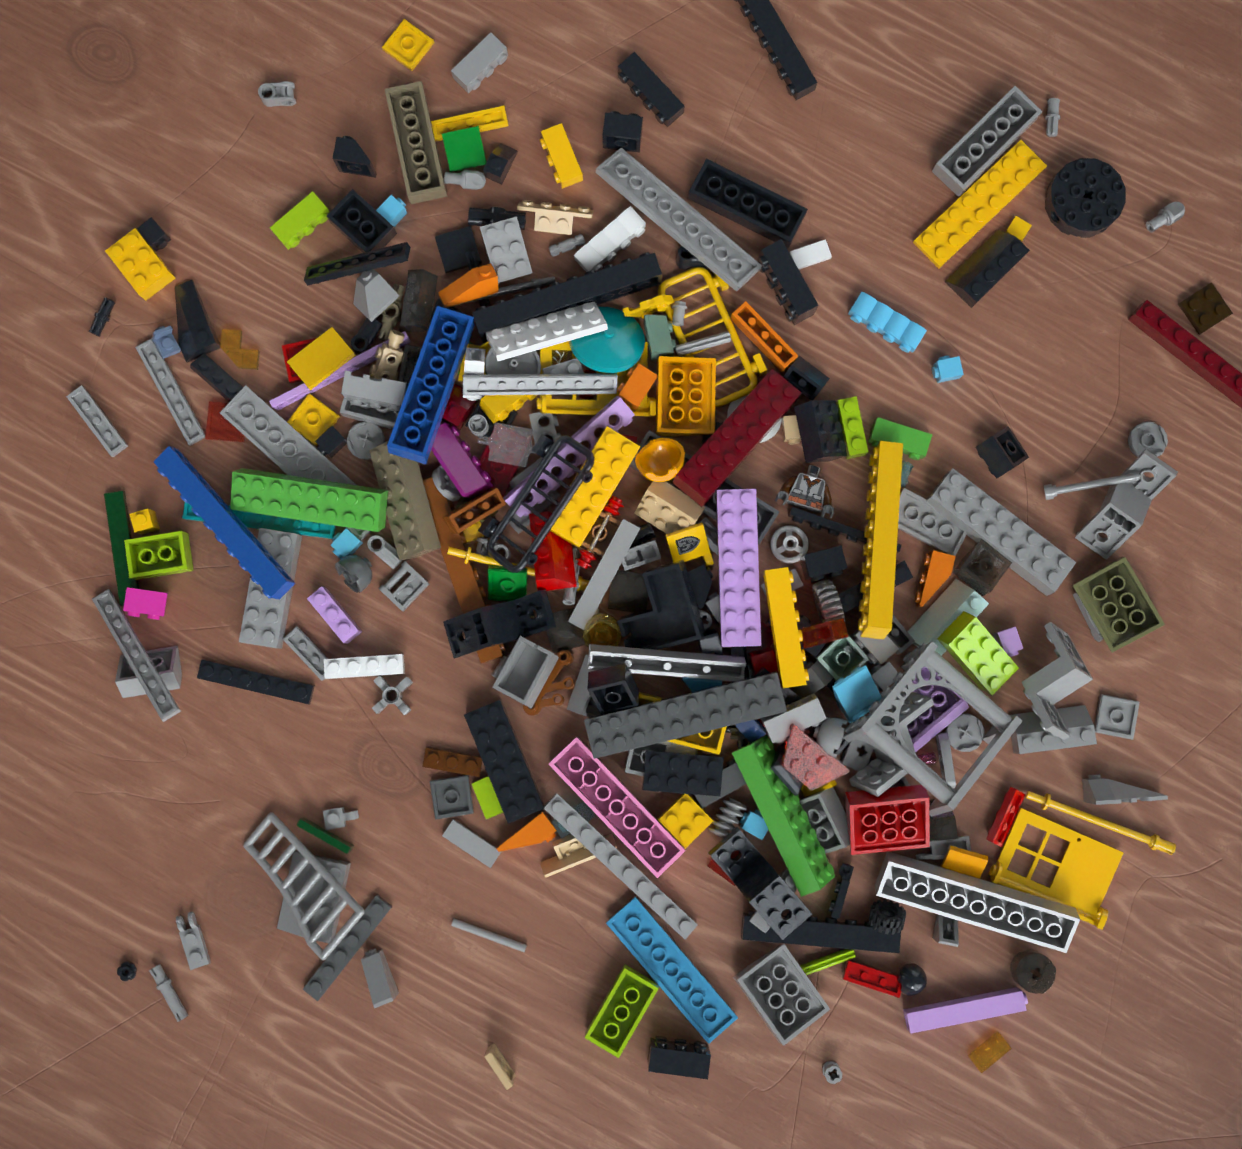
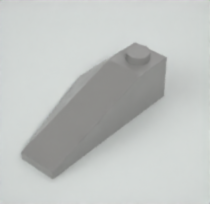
[1082,774,1168,805]

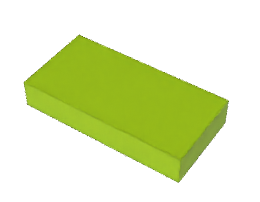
[472,776,503,820]

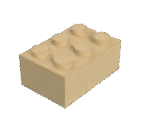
[634,481,705,534]

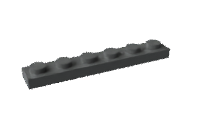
[303,895,392,1001]

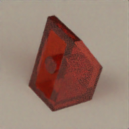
[800,618,849,649]

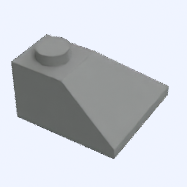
[353,269,399,322]

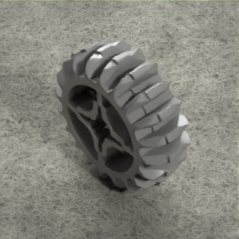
[812,579,845,632]

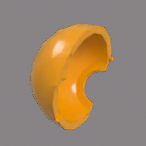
[635,438,685,482]

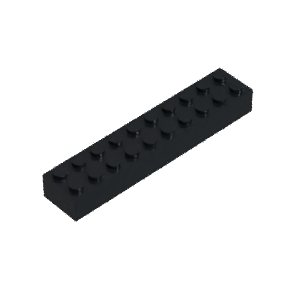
[472,252,662,343]

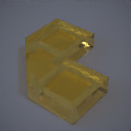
[220,329,260,370]

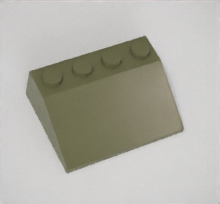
[1072,556,1165,653]

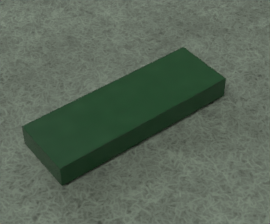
[297,817,354,854]

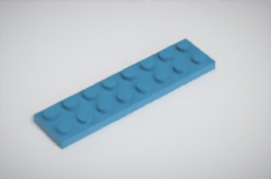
[606,896,738,1044]

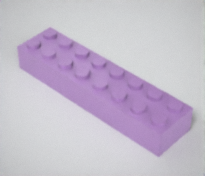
[716,489,761,647]

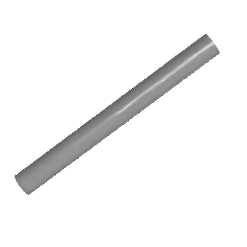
[451,918,527,952]

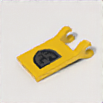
[666,522,714,566]

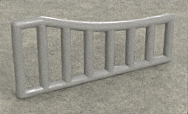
[243,812,365,960]

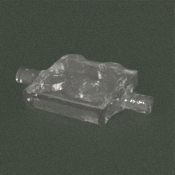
[478,423,535,468]

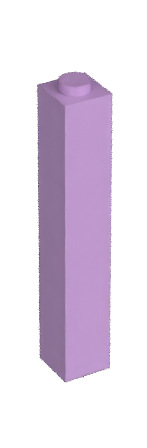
[903,987,1028,1033]

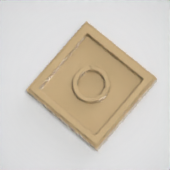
[484,1043,516,1090]

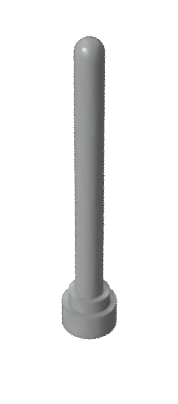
[1044,473,1140,500]

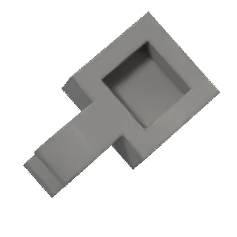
[323,807,359,830]

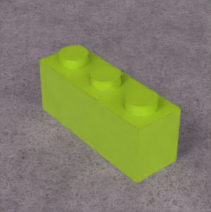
[270,191,330,250]
[836,396,868,459]

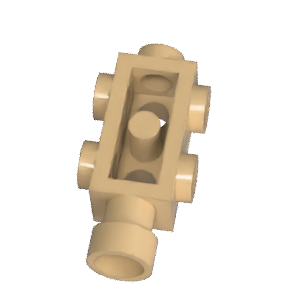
[369,330,405,381]

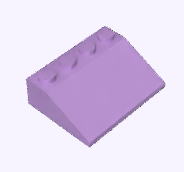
[870,667,969,752]

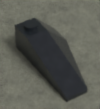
[175,279,222,363]

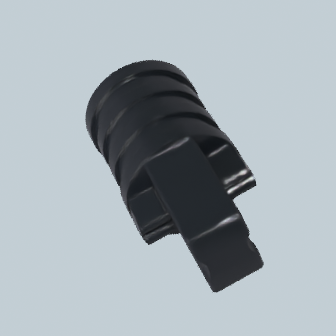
[630,522,656,548]

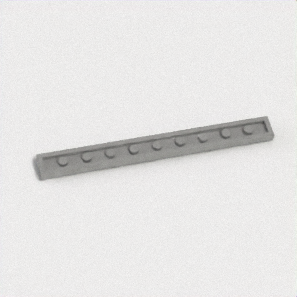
[543,793,698,939]

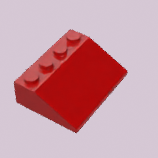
[845,785,930,855]

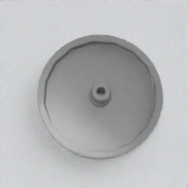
[485,348,541,375]

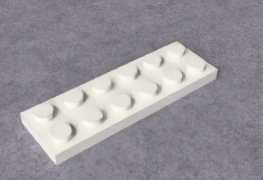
[486,301,608,361]

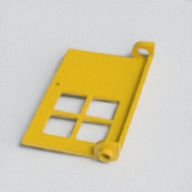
[536,341,656,416]
[989,808,1124,930]

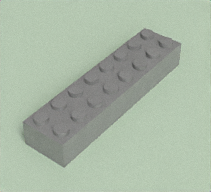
[926,468,1076,596]

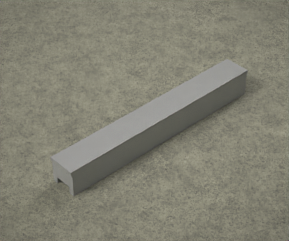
[588,644,746,681]

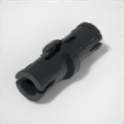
[88,297,115,337]

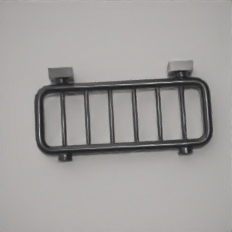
[478,434,595,573]

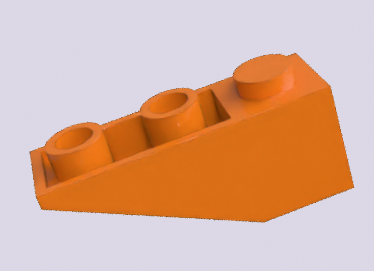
[914,550,956,608]

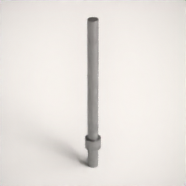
[458,276,556,305]

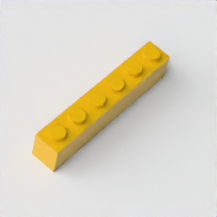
[763,567,809,688]

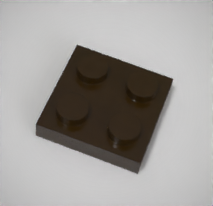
[1178,282,1233,335]

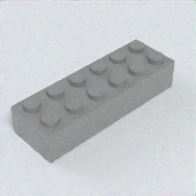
[932,86,1042,197]
[239,528,302,649]

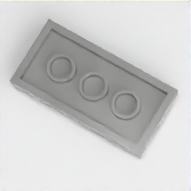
[898,488,967,556]

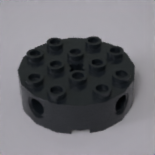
[1045,158,1126,238]

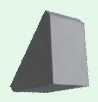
[932,914,959,947]

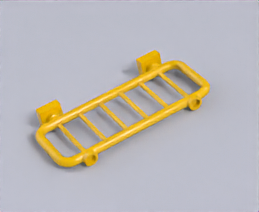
[658,267,767,407]

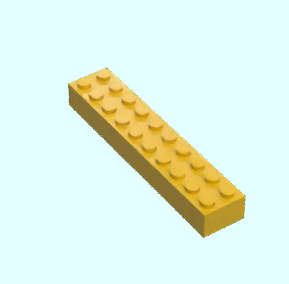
[858,441,903,640]

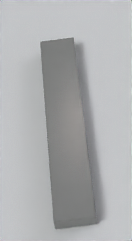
[135,338,207,446]
[568,519,640,630]

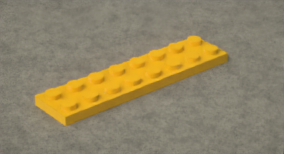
[913,140,1047,269]

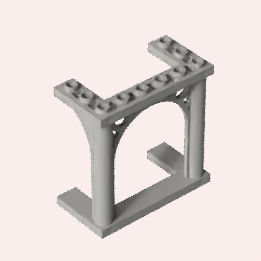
[843,641,1023,817]

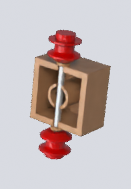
[575,496,624,570]

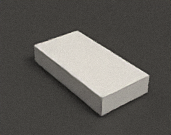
[790,239,832,269]

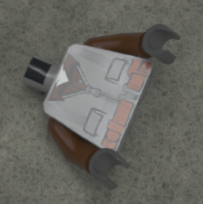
[775,465,834,518]

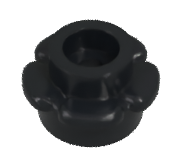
[117,962,137,981]

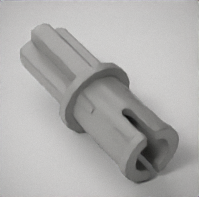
[1045,98,1061,137]

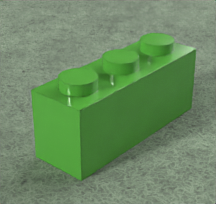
[868,417,933,460]

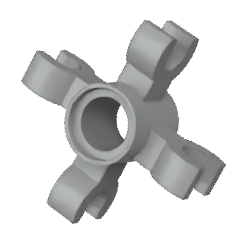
[372,676,413,715]

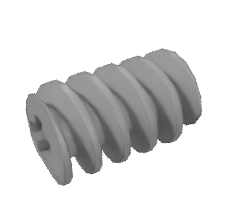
[708,796,747,839]

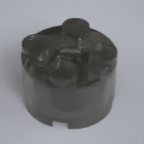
[1010,950,1056,994]

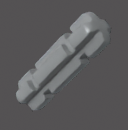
[549,234,585,257]

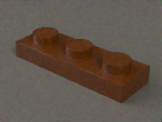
[422,748,483,777]

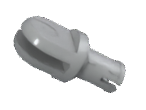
[444,170,486,190]
[1146,202,1185,233]

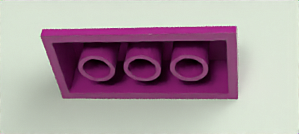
[431,423,493,499]

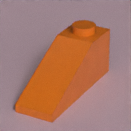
[438,263,499,308]
[496,811,558,852]

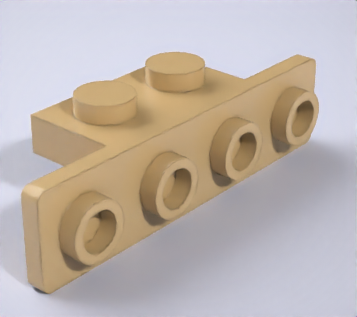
[517,200,593,235]
[540,834,617,877]

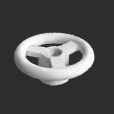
[771,525,809,563]

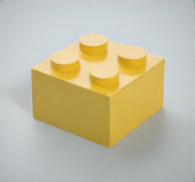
[658,794,713,849]

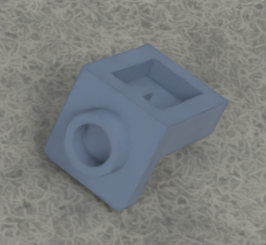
[152,326,181,359]

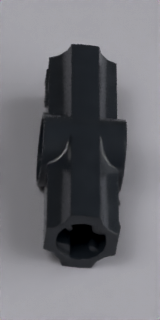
[468,207,526,230]

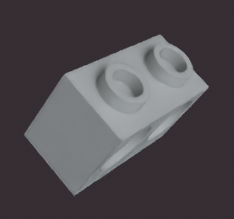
[529,412,561,444]
[622,540,661,571]

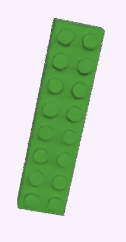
[230,468,388,532]
[732,735,835,897]

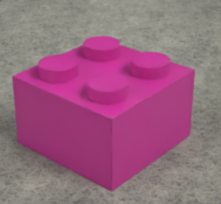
[123,587,168,620]

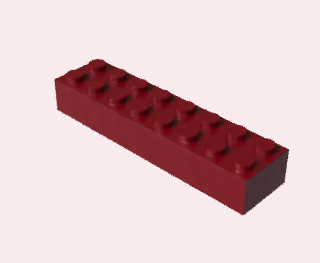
[672,369,801,507]

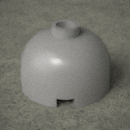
[813,717,847,758]

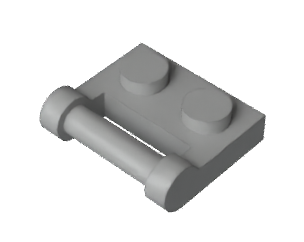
[378,561,429,612]

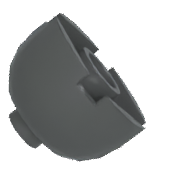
[335,555,372,593]

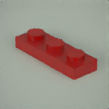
[986,787,1026,847]
[842,960,902,998]

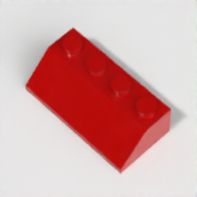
[529,512,577,591]

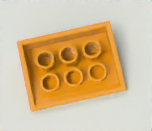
[655,356,716,437]

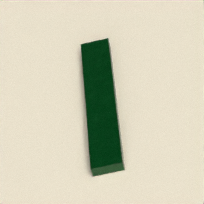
[104,491,139,607]

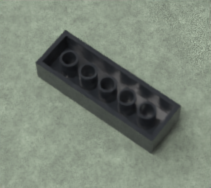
[688,158,808,249]
[464,700,544,824]

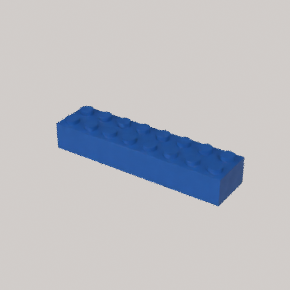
[387,306,474,464]

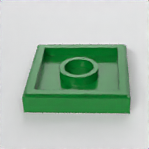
[442,126,487,172]
[488,565,528,601]

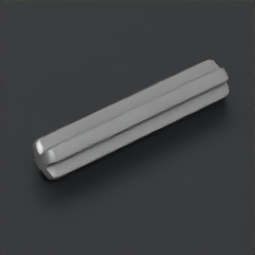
[675,331,731,356]

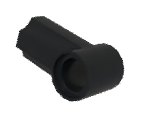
[676,246,707,270]
[351,318,382,355]

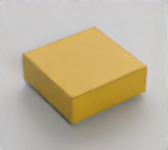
[1005,216,1032,242]

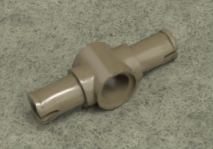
[378,284,405,341]

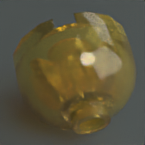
[583,613,621,647]

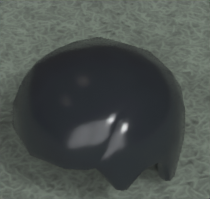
[897,963,927,996]

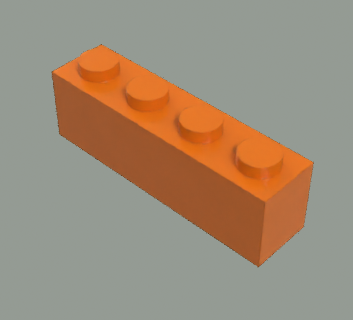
[731,301,798,373]

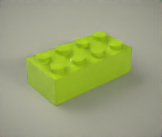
[937,611,1019,696]
[585,964,659,1058]

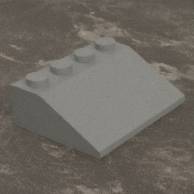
[277,851,351,943]
[733,944,830,1046]

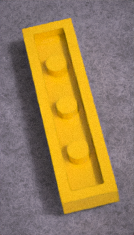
[431,106,509,142]

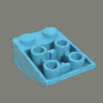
[832,665,882,723]

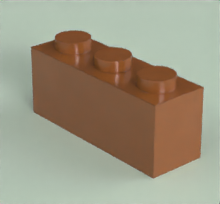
[442,488,506,534]

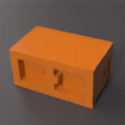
[617,363,658,411]

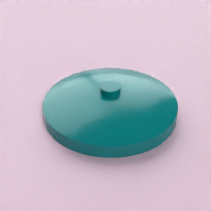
[569,307,645,373]

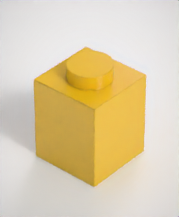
[130,509,160,535]

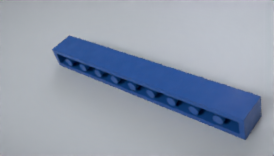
[154,446,295,600]

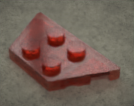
[781,723,850,790]

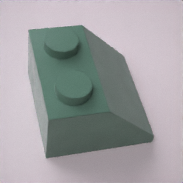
[644,315,676,361]

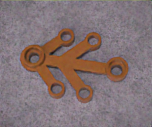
[523,650,575,716]

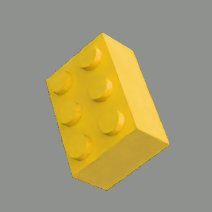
[105,228,176,301]

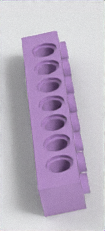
[503,396,635,518]

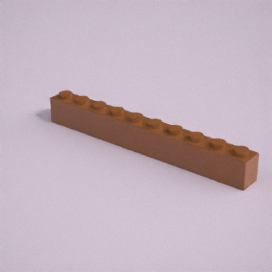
[423,477,506,664]

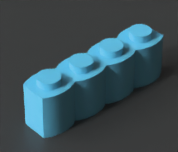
[848,292,927,353]

